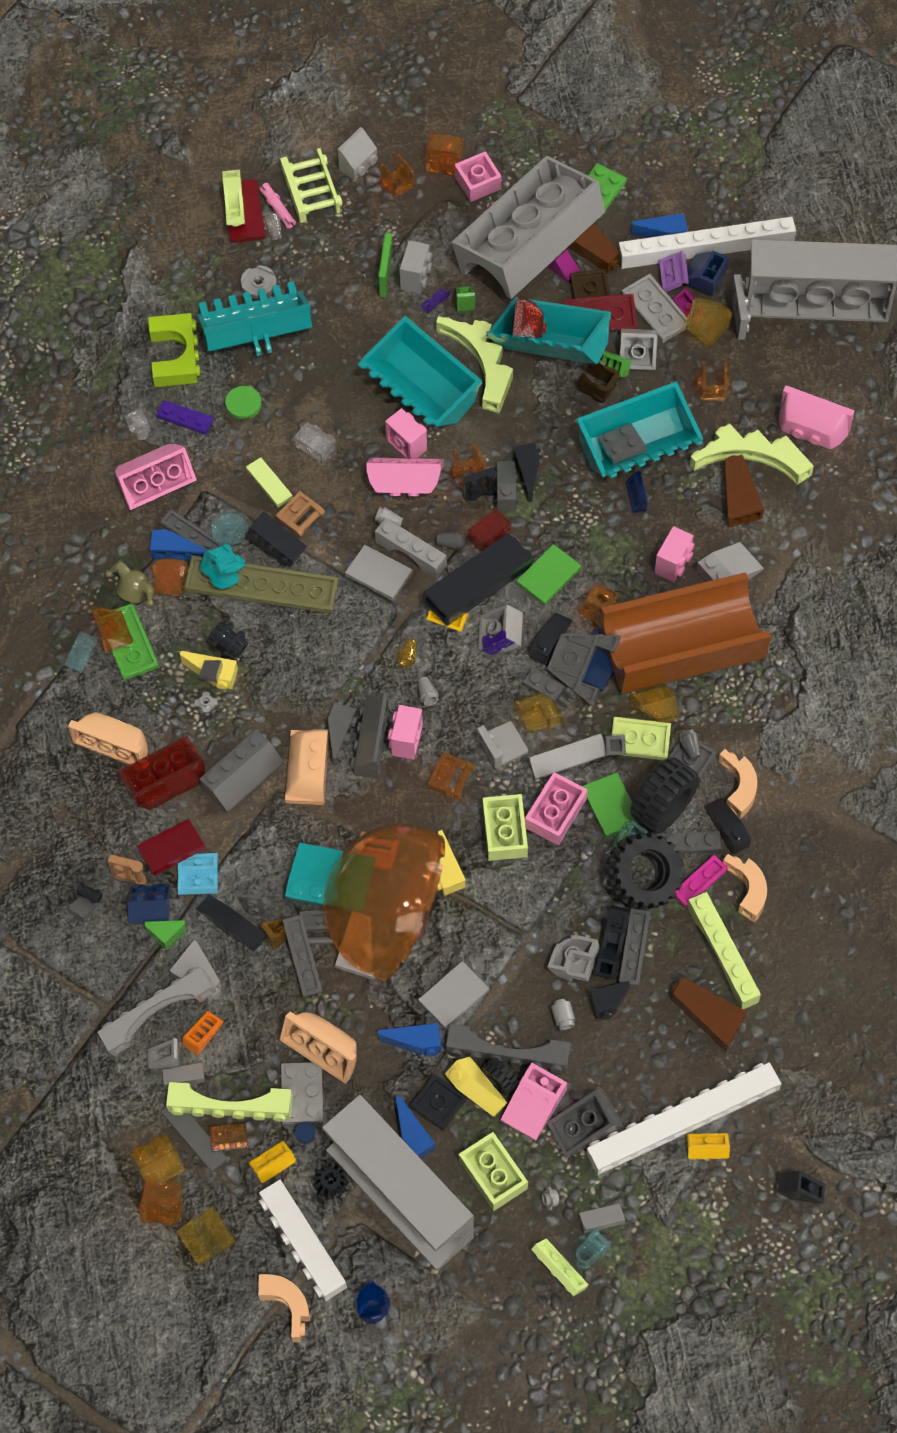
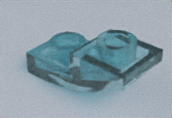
[64,631,98,673]

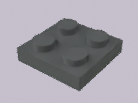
[598,423,647,464]

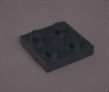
[410,1074,467,1131]

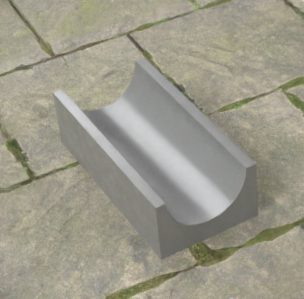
[452,156,605,299]
[745,240,897,322]
[322,1095,474,1271]

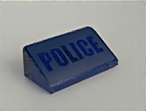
[626,471,648,513]

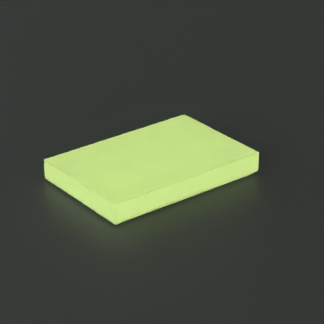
[612,717,671,760]

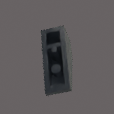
[513,442,542,502]
[530,612,572,666]
[704,798,751,855]

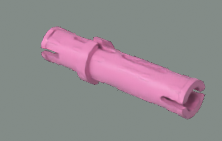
[259,183,296,229]

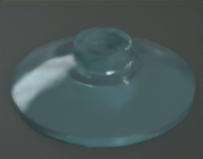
[211,513,248,545]

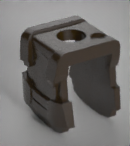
[577,360,620,403]

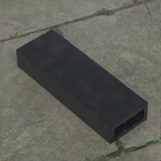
[423,533,533,626]

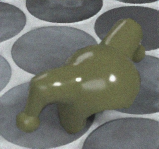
[105,561,155,607]

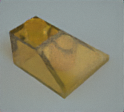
[686,297,733,347]
[629,685,680,723]

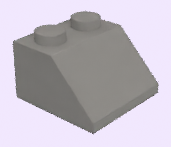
[338,127,378,181]
[620,329,657,370]
[478,605,523,652]

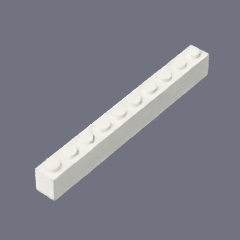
[618,217,796,269]
[586,1062,781,1175]

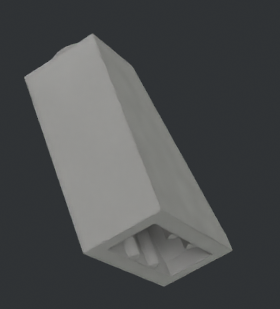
[169,940,221,1003]

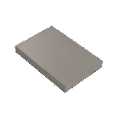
[345,545,412,601]
[418,961,490,1030]

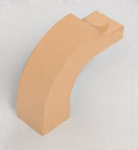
[718,749,757,819]
[723,854,767,923]
[258,1274,310,1342]

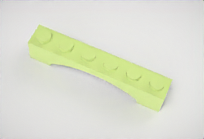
[687,892,761,1009]
[166,1082,293,1122]

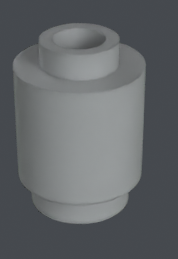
[551,999,576,1030]

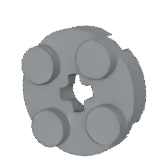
[241,266,277,300]

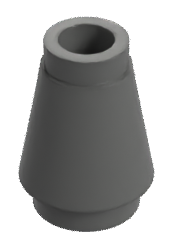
[437,532,465,550]
[679,729,701,759]

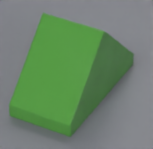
[455,286,475,311]
[145,920,187,950]

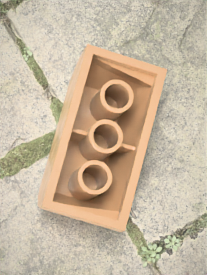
[68,712,148,770]
[285,729,330,805]
[280,1012,357,1084]

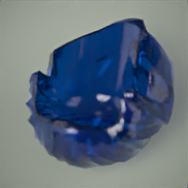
[355,1281,391,1324]

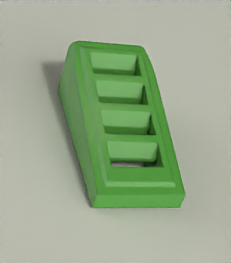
[602,351,632,377]

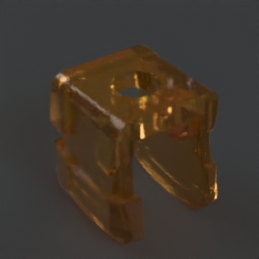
[378,153,415,198]
[697,361,730,400]
[451,443,486,488]
[152,558,189,595]
[578,582,619,625]
[140,1180,182,1227]

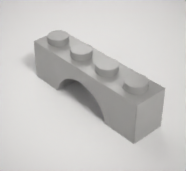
[375,518,447,579]

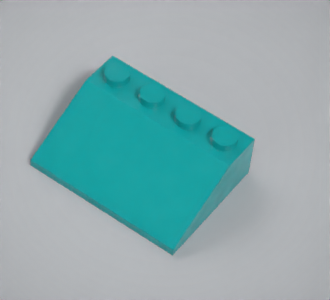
[285,843,376,915]

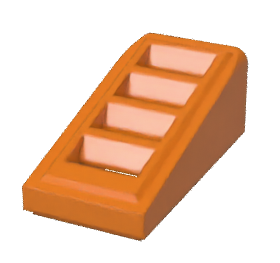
[182,1011,223,1055]

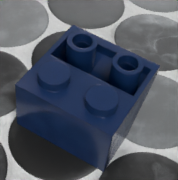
[683,251,729,296]
[127,883,171,924]

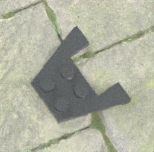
[547,634,621,706]

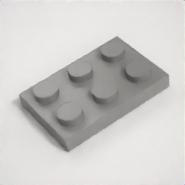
[731,274,751,340]
[281,1062,323,1125]

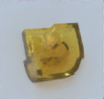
[513,693,564,733]

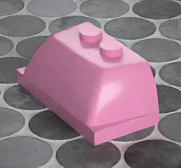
[778,386,855,449]
[115,444,196,510]
[367,458,444,496]

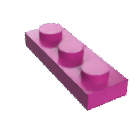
[675,855,728,908]

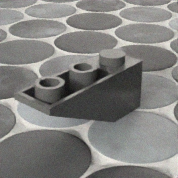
[328,702,359,766]

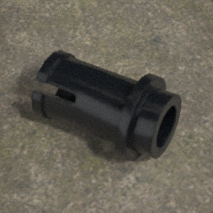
[76,883,103,904]

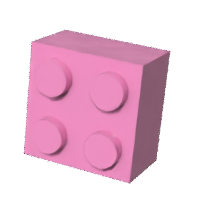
[454,151,502,202]
[385,408,427,458]
[655,526,695,583]
[388,705,423,760]

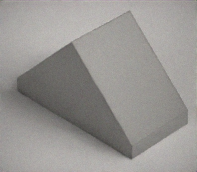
[148,1038,180,1069]

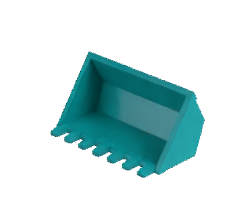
[197,281,312,356]
[486,297,611,365]
[358,316,482,427]
[577,381,703,478]

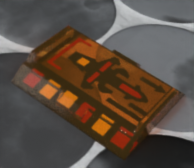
[208,1122,249,1152]

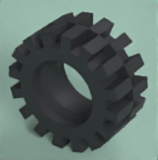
[482,1057,519,1096]

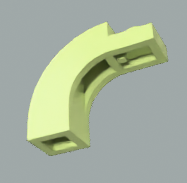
[222,170,245,226]

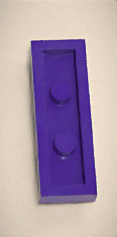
[156,400,214,435]

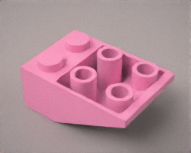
[501,1063,567,1141]

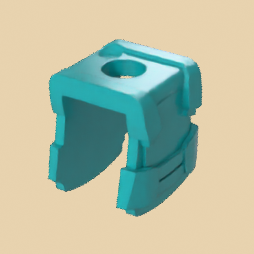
[200,543,245,589]

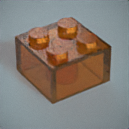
[426,133,465,175]

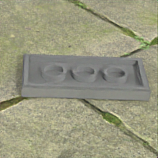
[621,274,692,343]

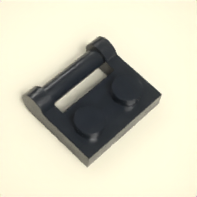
[463,468,496,501]

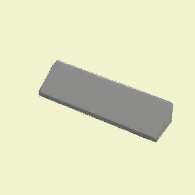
[529,734,608,780]

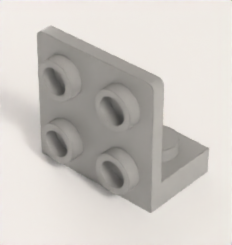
[477,721,528,769]

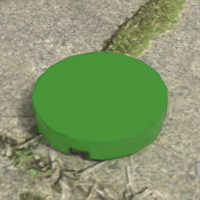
[225,386,261,420]

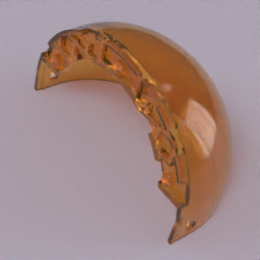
[324,824,445,981]

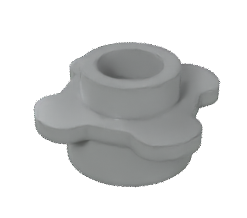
[195,692,218,713]
[542,1187,559,1211]

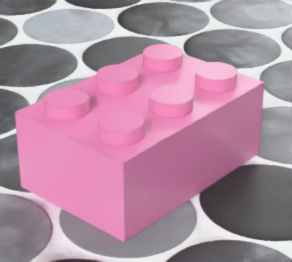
[525,772,588,846]

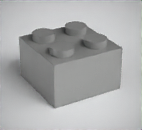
[400,241,432,294]

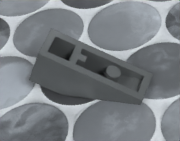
[497,461,516,511]

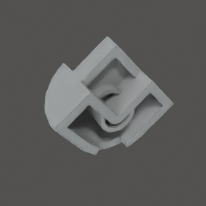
[548,935,599,982]

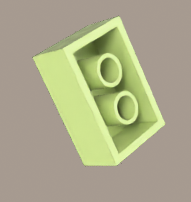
[483,794,528,861]
[459,1132,528,1211]

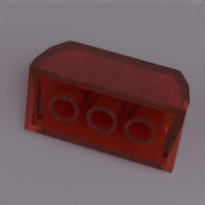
[513,296,547,338]
[118,735,205,810]

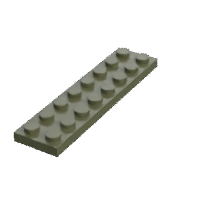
[184,556,339,614]

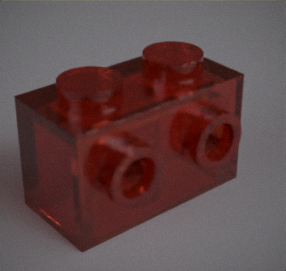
[468,509,511,551]

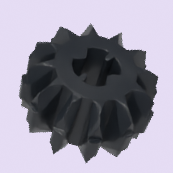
[313,1163,349,1200]

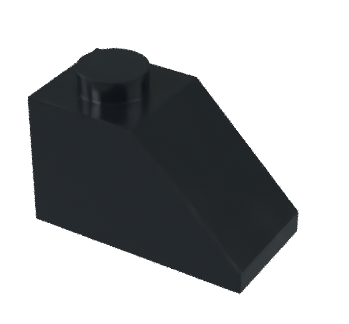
[589,981,630,1020]
[778,1171,826,1204]

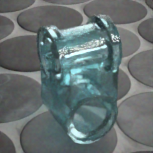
[575,1228,613,1269]

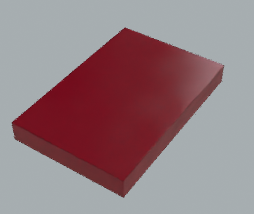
[136,819,206,876]

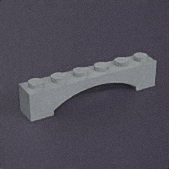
[98,967,217,1056]

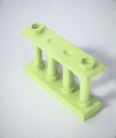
[280,148,342,223]

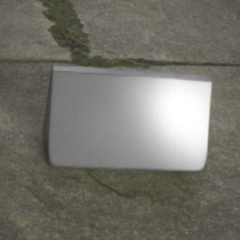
[162,1063,205,1090]
[579,1203,625,1234]

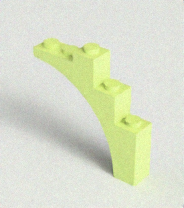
[436,316,513,413]
[690,424,814,485]

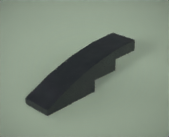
[196,894,267,952]

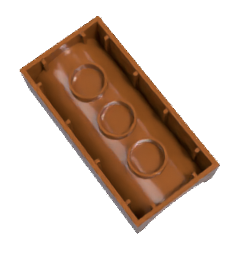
[598,572,771,694]

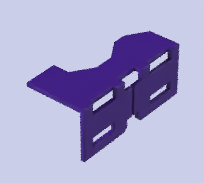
[420,288,450,313]
[483,631,515,655]

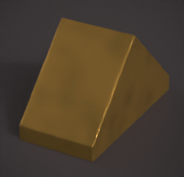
[260,917,288,950]

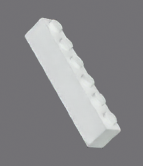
[258,1180,347,1301]

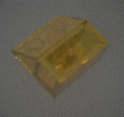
[129,1134,186,1189]

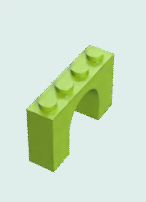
[148,313,201,387]

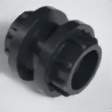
[208,622,249,660]

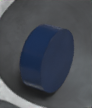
[295,1122,316,1144]

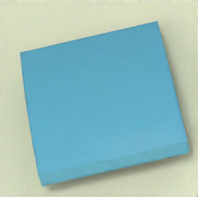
[178,853,218,895]

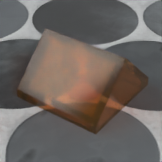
[91,607,133,653]

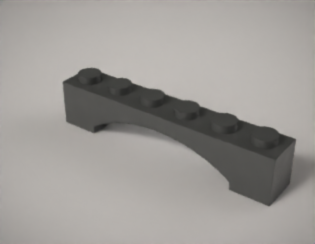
[446,1024,570,1073]

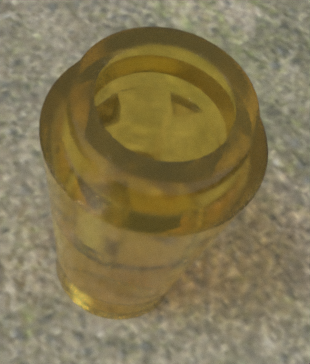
[397,639,417,667]

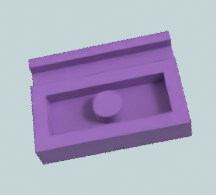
[659,251,689,292]

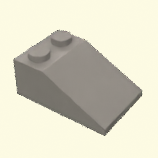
[696,542,764,582]

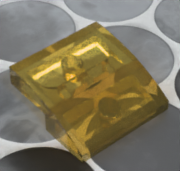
[177,1207,237,1266]

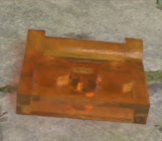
[428,752,475,800]

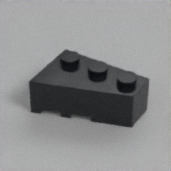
[244,511,307,568]

